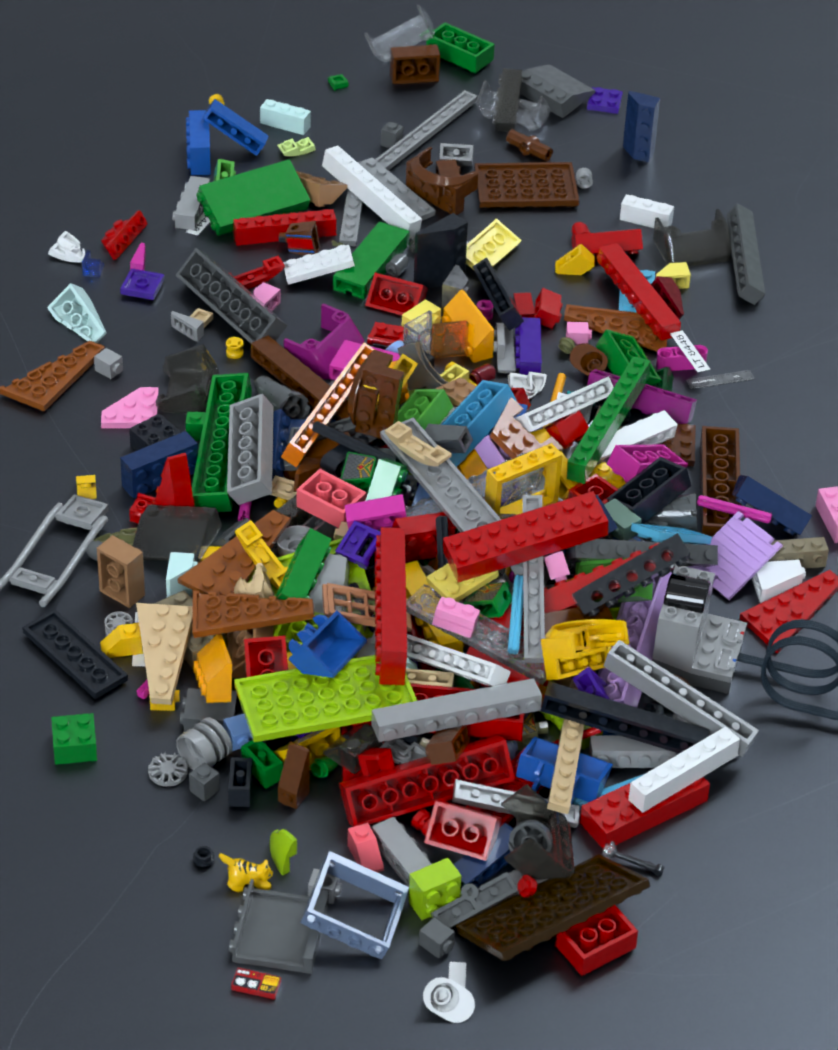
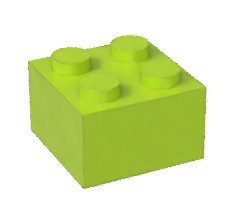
[408,858,461,920]

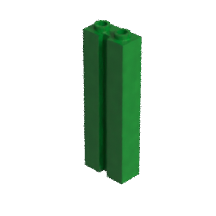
[333,222,410,300]

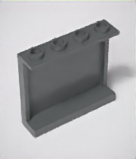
[229,879,329,974]

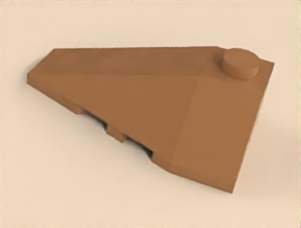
[296,171,347,207]

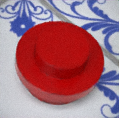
[517,875,537,897]

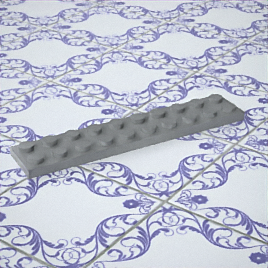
[380,418,501,532]

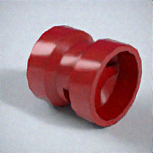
[411,809,431,837]

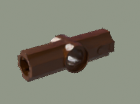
[506,129,553,161]

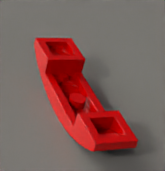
[229,255,285,289]

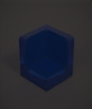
[82,250,104,277]

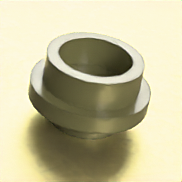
[558,337,576,354]

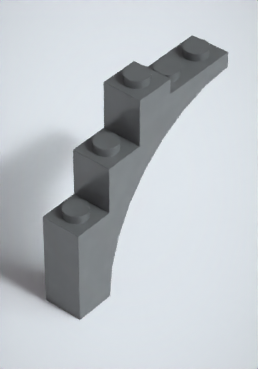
[397,341,456,407]
[365,424,473,493]

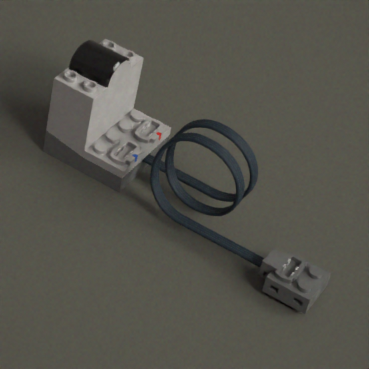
[652,565,838,720]

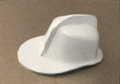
[423,977,475,1023]

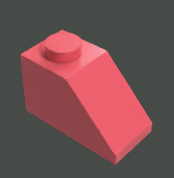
[348,823,384,873]

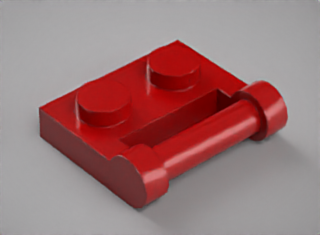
[367,322,409,346]

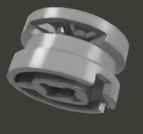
[104,611,133,636]

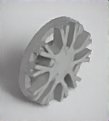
[148,753,188,787]

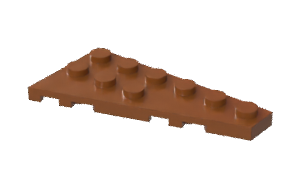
[564,304,668,352]
[0,341,105,411]
[192,590,315,638]

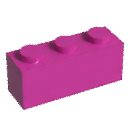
[345,494,407,530]

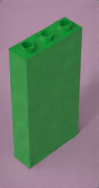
[196,159,311,236]

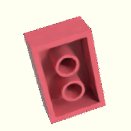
[297,469,367,528]

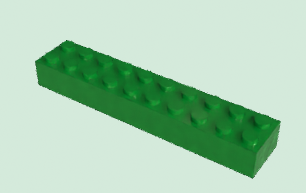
[192,373,252,513]

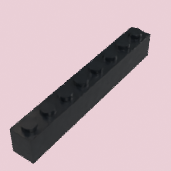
[540,681,710,754]

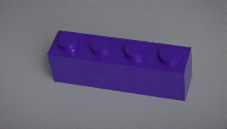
[515,317,542,375]

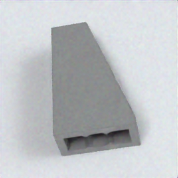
[309,553,350,614]

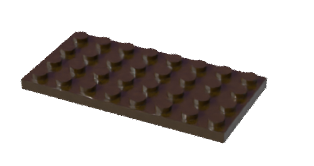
[455,854,650,961]

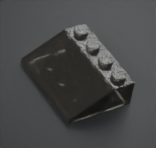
[132,505,222,563]

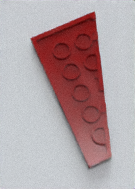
[739,570,838,654]

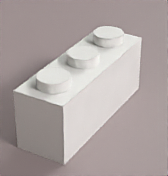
[620,194,674,231]

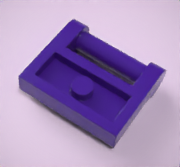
[335,520,380,569]

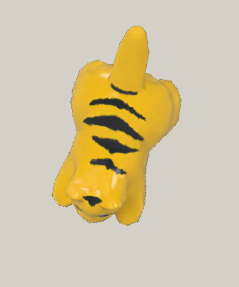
[219,853,273,892]

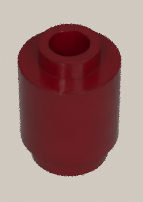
[469,363,496,385]

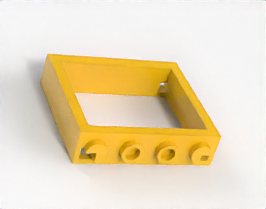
[485,443,563,520]

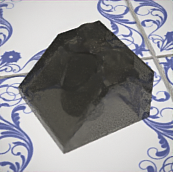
[323,723,383,775]

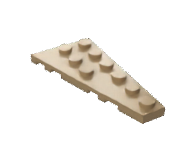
[136,603,193,705]

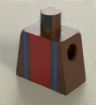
[279,221,321,256]

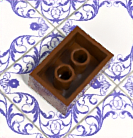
[390,45,440,84]

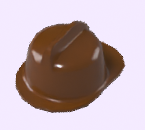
[570,343,608,376]

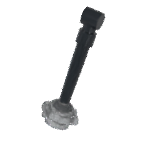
[602,841,665,876]

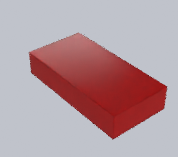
[513,292,534,318]

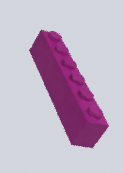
[587,369,697,424]

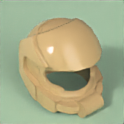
[234,563,275,599]

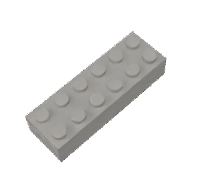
[227,393,274,505]

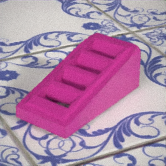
[130,243,146,271]

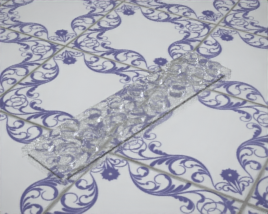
[406,584,547,685]

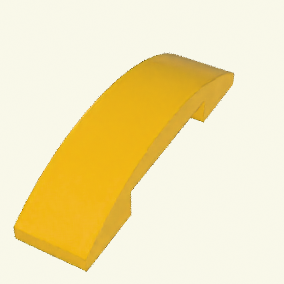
[235,520,288,589]

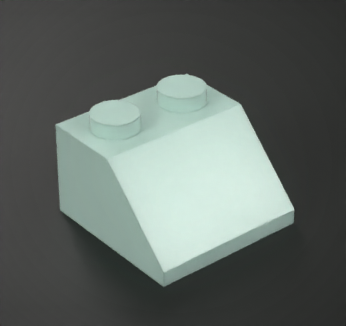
[166,552,198,597]

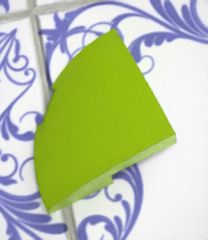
[269,829,297,876]

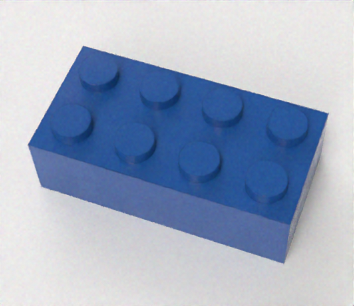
[186,110,211,175]

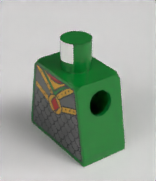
[341,452,378,491]
[464,580,512,619]

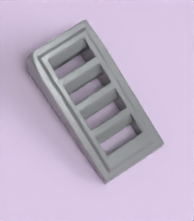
[171,311,204,342]

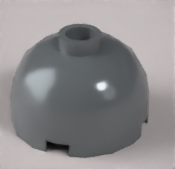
[509,820,553,865]

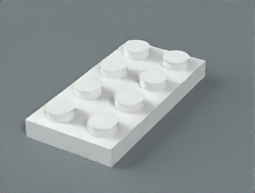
[284,244,355,285]

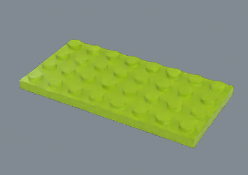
[234,655,417,742]

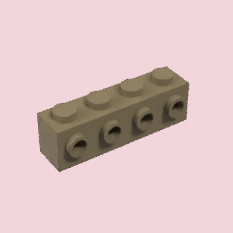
[768,537,829,568]

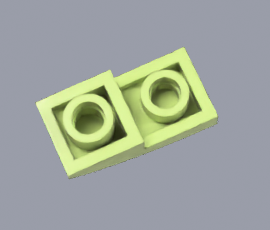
[278,137,316,156]

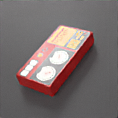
[231,968,281,1000]

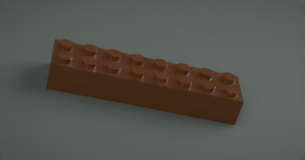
[700,426,742,537]

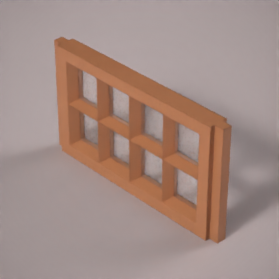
[322,583,412,632]

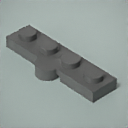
[431,872,518,929]

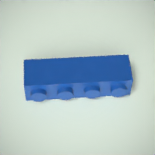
[202,99,268,156]

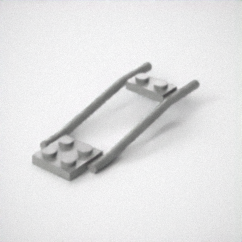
[0,494,108,607]

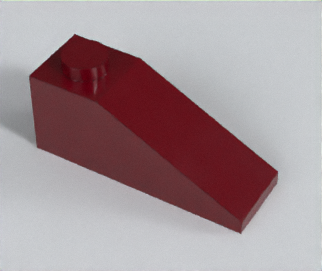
[651,276,684,320]

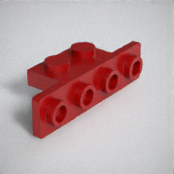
[101,210,148,260]

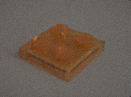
[431,320,469,359]

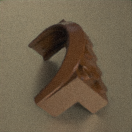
[406,147,478,215]
[347,350,404,439]

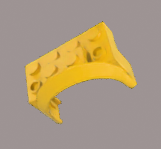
[541,619,629,680]

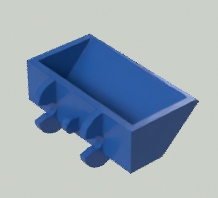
[288,610,367,678]
[516,737,613,805]

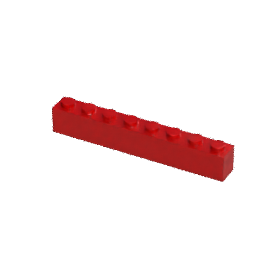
[597,243,681,341]

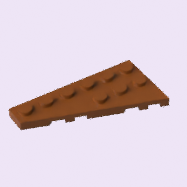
[178,510,290,596]

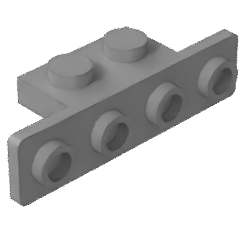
[493,323,516,374]

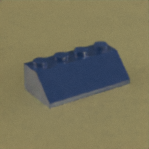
[623,91,660,162]
[732,475,812,536]

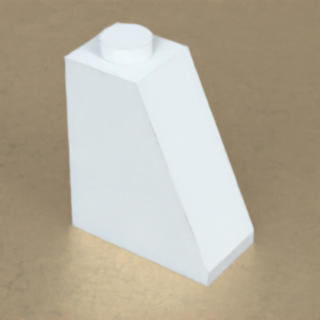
[752,560,806,603]

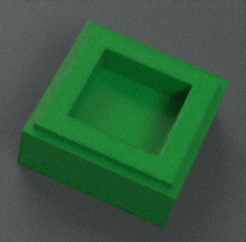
[328,74,349,90]

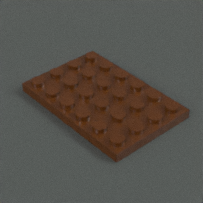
[474,162,579,208]

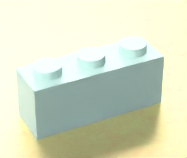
[260,99,311,135]

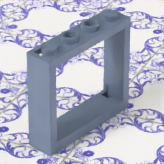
[300,851,409,960]

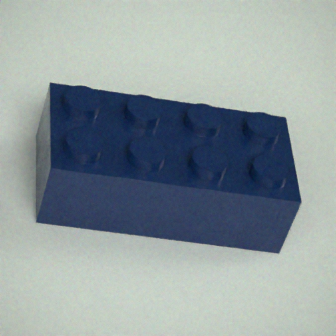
[120,431,198,499]

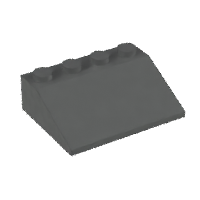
[516,64,595,118]

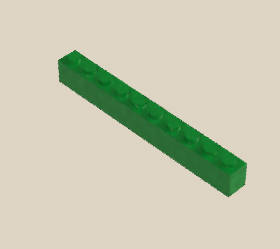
[567,356,651,484]

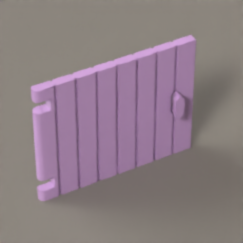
[687,511,783,600]

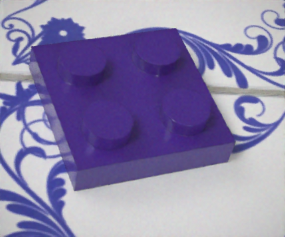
[587,87,623,114]
[120,268,165,300]

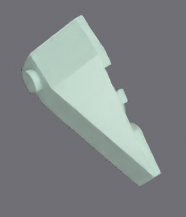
[47,283,107,343]

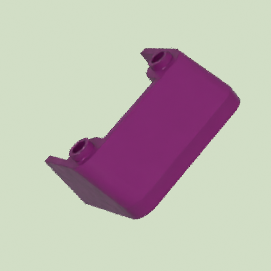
[284,303,364,379]

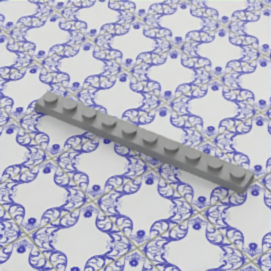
[375,91,478,171]
[522,495,545,663]

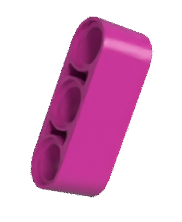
[656,345,708,371]

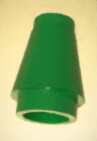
[311,752,342,778]

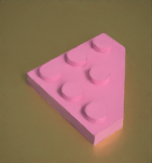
[101,387,159,428]

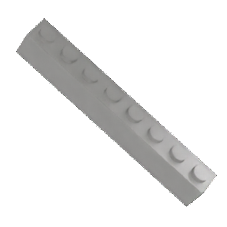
[604,640,759,757]
[372,678,542,742]

